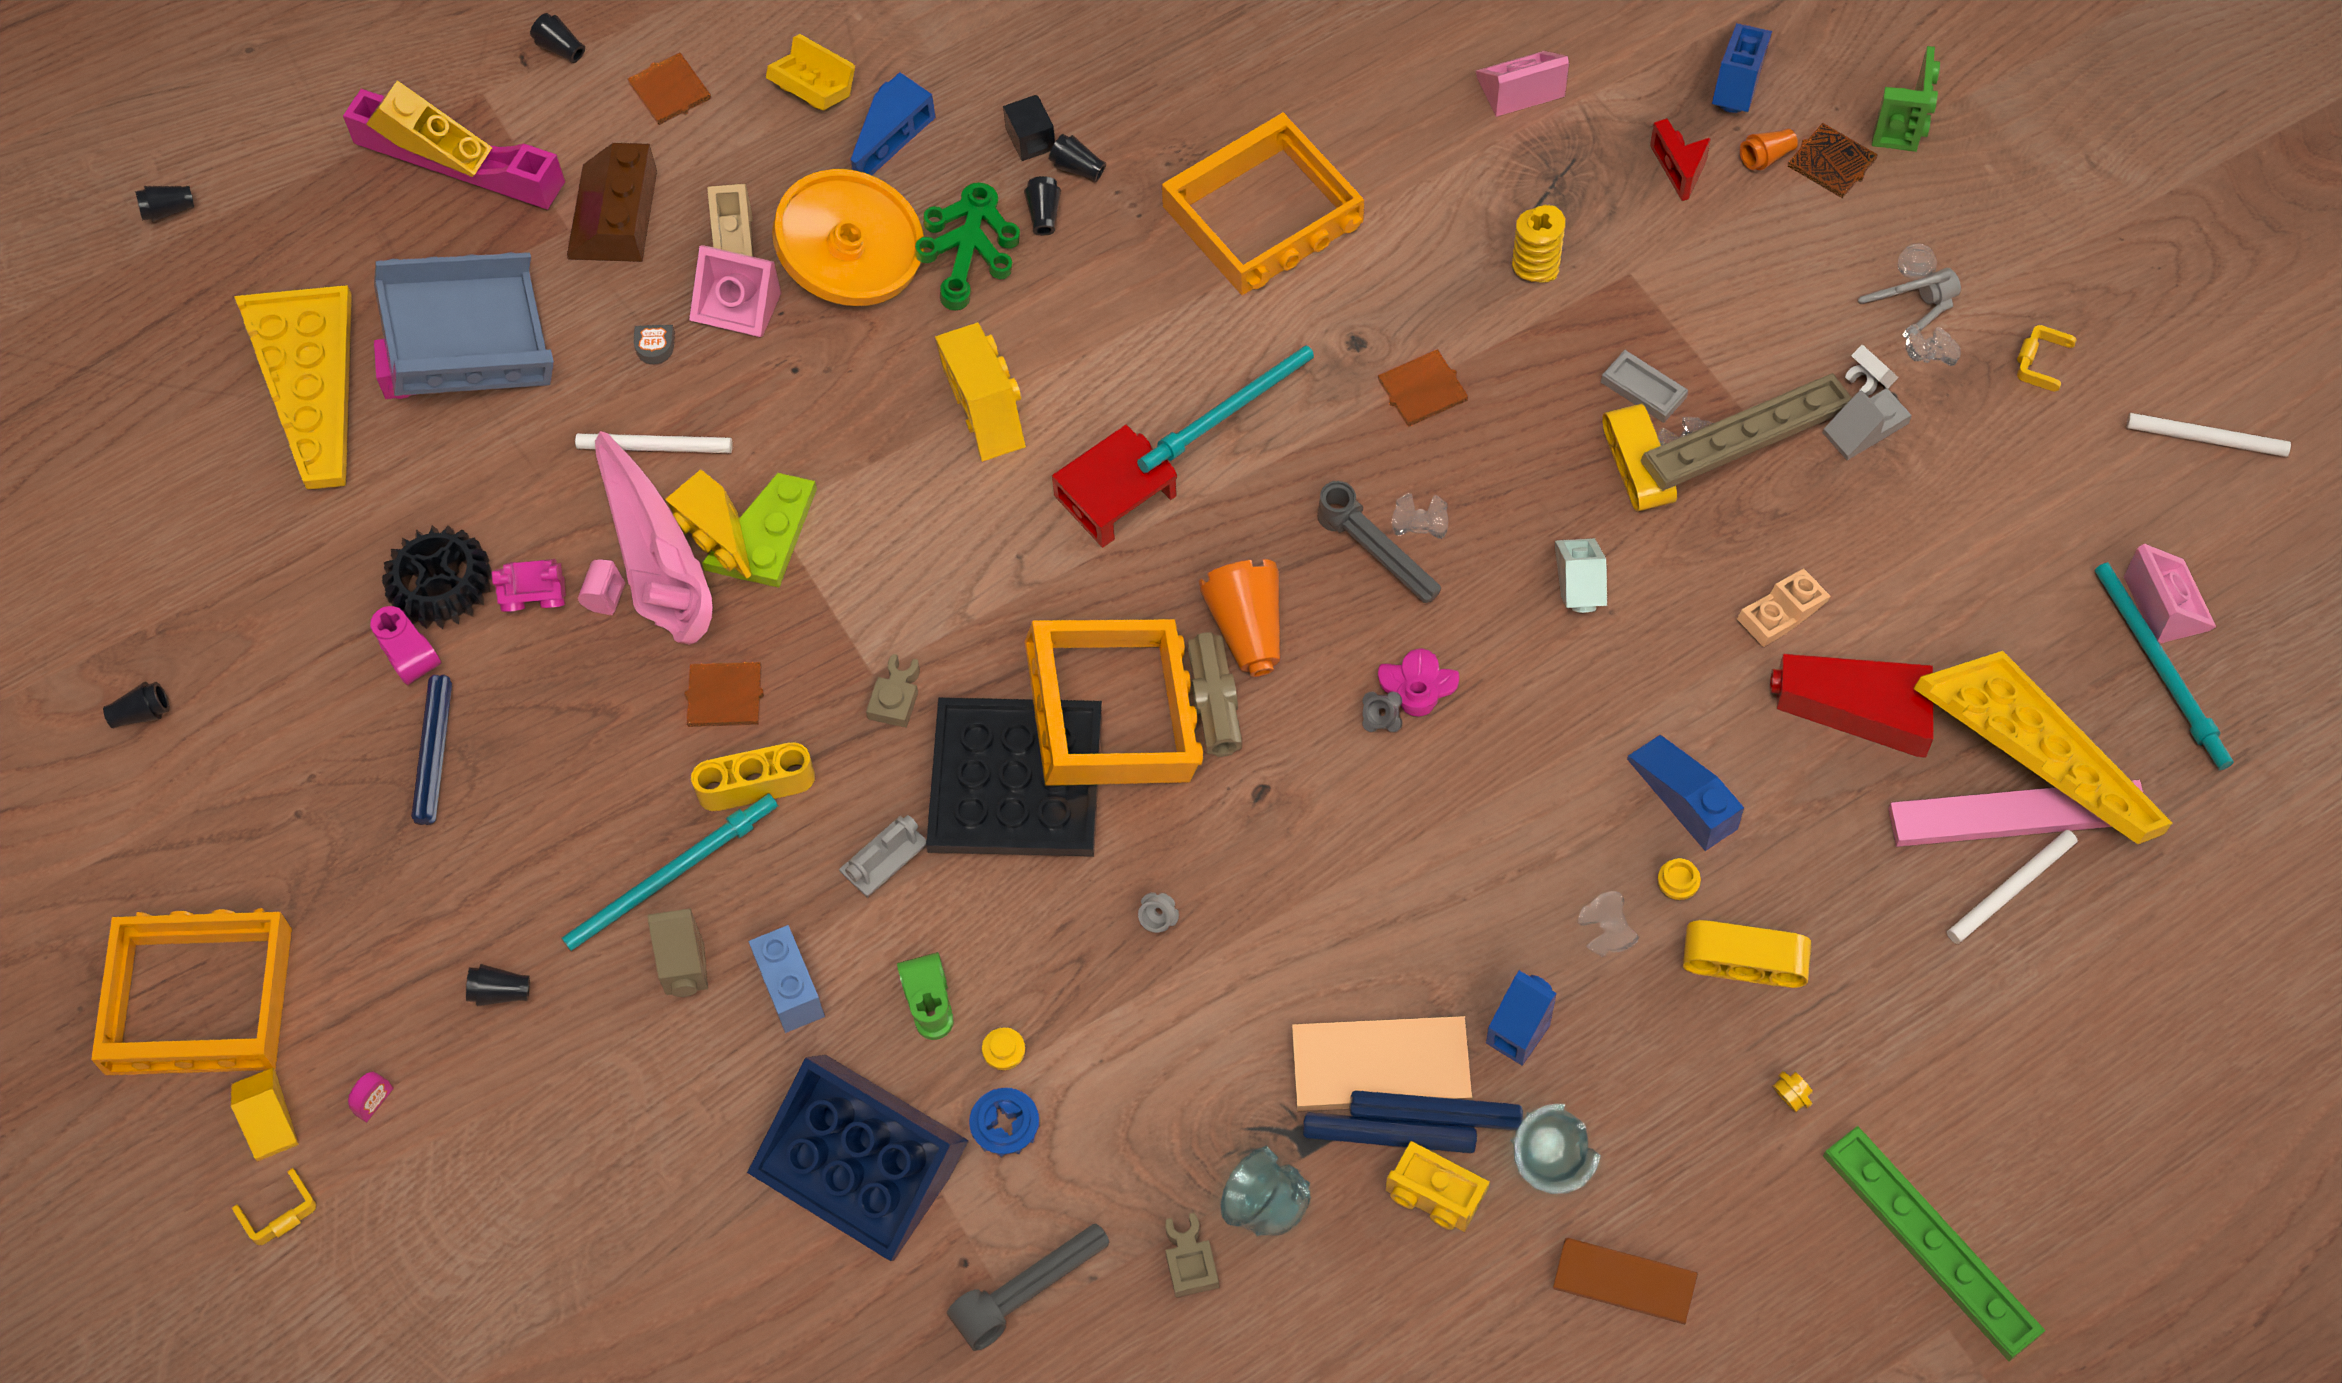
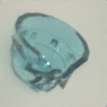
[1511,1104,1601,1194]
[1220,1146,1311,1236]

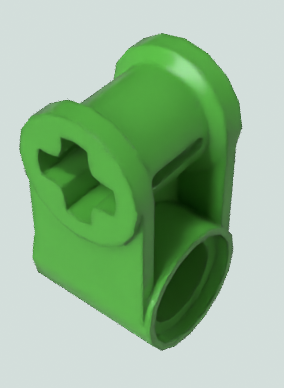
[897,952,954,1040]

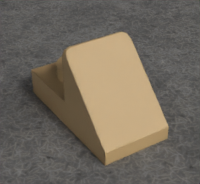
[707,184,754,257]

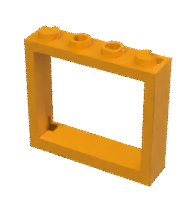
[1162,112,1364,296]
[1025,619,1203,786]
[91,908,292,1075]

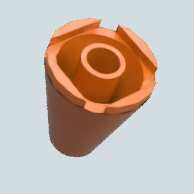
[1199,559,1280,677]

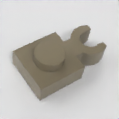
[866,654,920,728]
[1165,1213,1219,1298]

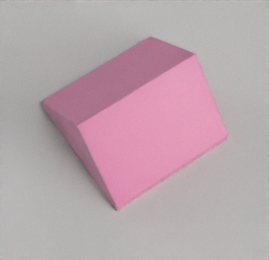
[1476,51,1569,117]
[689,245,781,337]
[2124,544,2216,644]

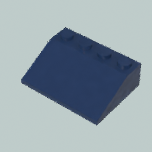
[747,1055,969,1261]

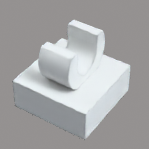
[1845,345,1899,396]

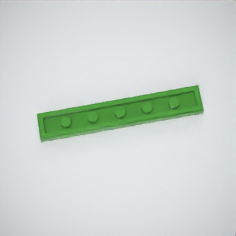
[1823,1126,2045,1362]

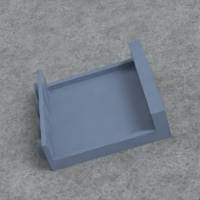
[374,252,554,396]

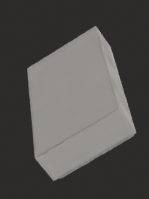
[1601,350,1688,423]

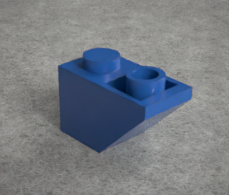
[1486,970,1557,1066]

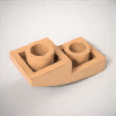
[1737,568,1831,647]

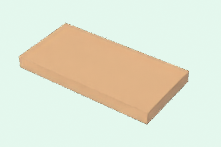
[1292,1016,1472,1111]

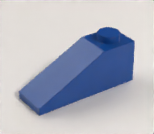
[1712,23,1772,113]
[850,72,936,176]
[1627,735,1744,851]

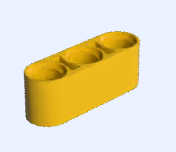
[1602,404,1677,511]
[691,742,815,811]
[1683,920,1811,988]

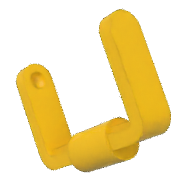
[2017,325,2077,392]
[232,1168,316,1245]

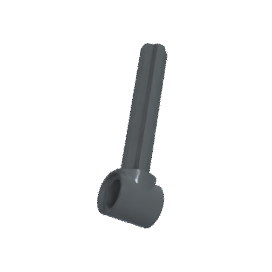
[1317,481,1441,603]
[947,1224,1110,1351]

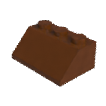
[567,143,657,262]

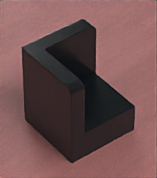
[1003,95,1055,161]

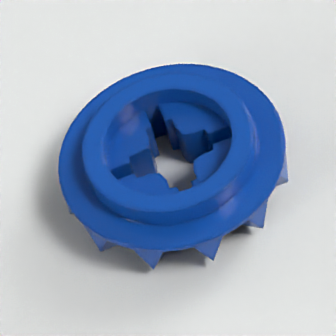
[969,1088,1040,1157]

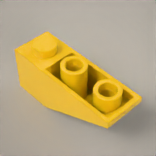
[366,81,492,177]
[665,469,751,579]

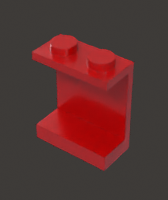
[1052,424,1177,548]

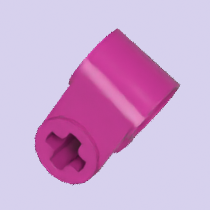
[370,606,442,686]

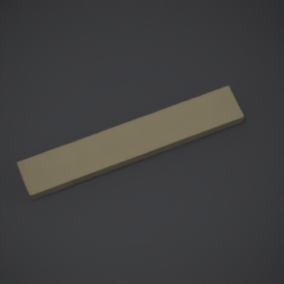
[1641,373,1852,491]

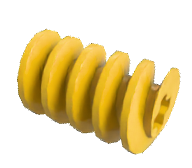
[1512,205,1565,282]

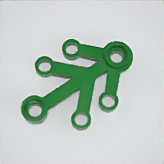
[915,182,1020,311]

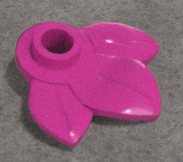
[1378,648,1459,716]

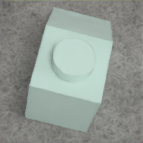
[1555,538,1607,613]

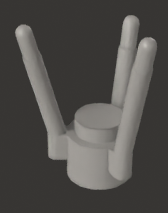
[1858,268,1961,338]

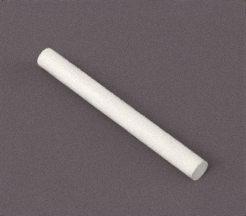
[2126,413,2291,457]
[575,433,733,453]
[1947,830,2078,944]

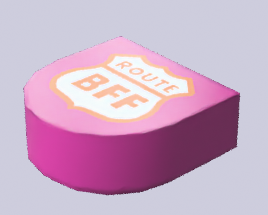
[348,1071,394,1123]

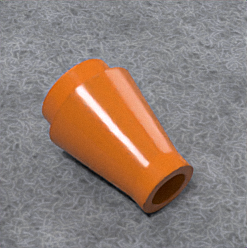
[1740,128,1798,171]

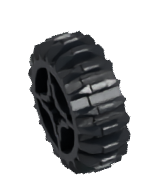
[382,525,492,629]

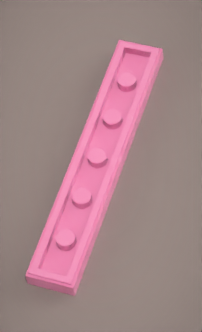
[1888,780,2143,847]

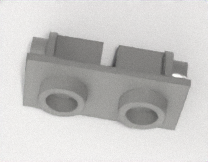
[839,815,926,898]

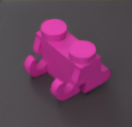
[492,558,566,612]

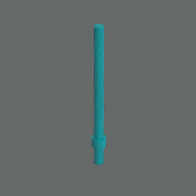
[1137,345,1314,473]
[2095,562,2234,770]
[562,793,778,951]

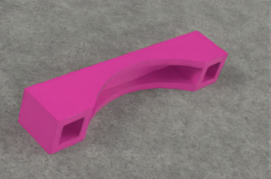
[343,89,565,210]

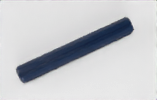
[411,675,452,825]
[1349,1090,1523,1131]
[1303,1112,1477,1153]

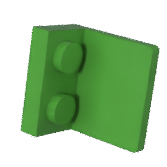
[1872,46,1940,152]

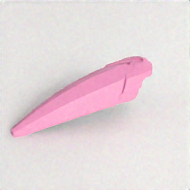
[595,431,713,645]

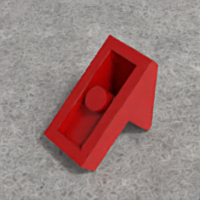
[1650,118,1711,201]

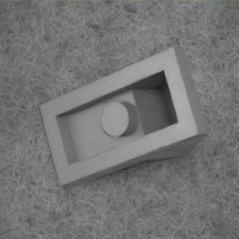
[1823,388,1912,460]

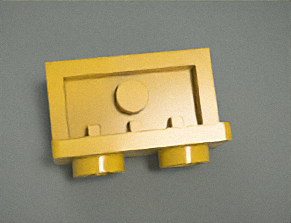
[766,34,855,110]
[1386,1141,1490,1232]

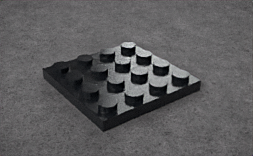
[926,697,1102,857]

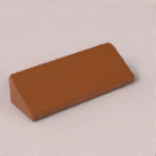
[1553,1238,1698,1325]

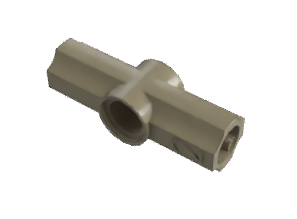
[1188,632,1242,757]

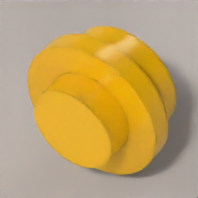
[1658,858,1701,900]
[982,1028,1025,1070]
[1772,1071,1813,1112]

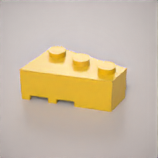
[935,322,1026,462]

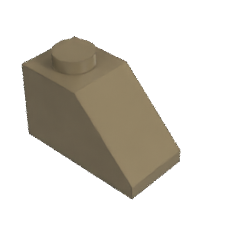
[648,908,708,997]

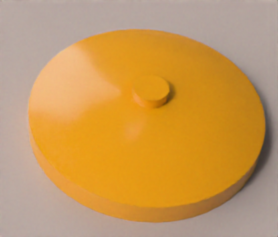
[772,169,924,306]

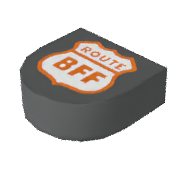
[634,325,675,365]

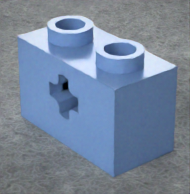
[748,925,825,1033]

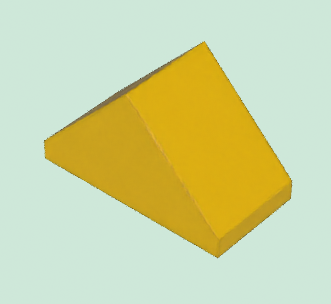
[231,1068,299,1162]

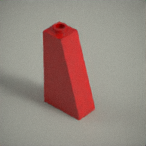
[1770,654,1934,758]

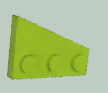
[702,473,817,588]

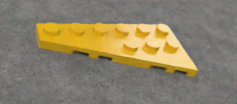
[234,285,352,489]
[1914,651,2172,844]

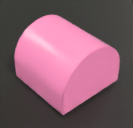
[578,560,625,615]

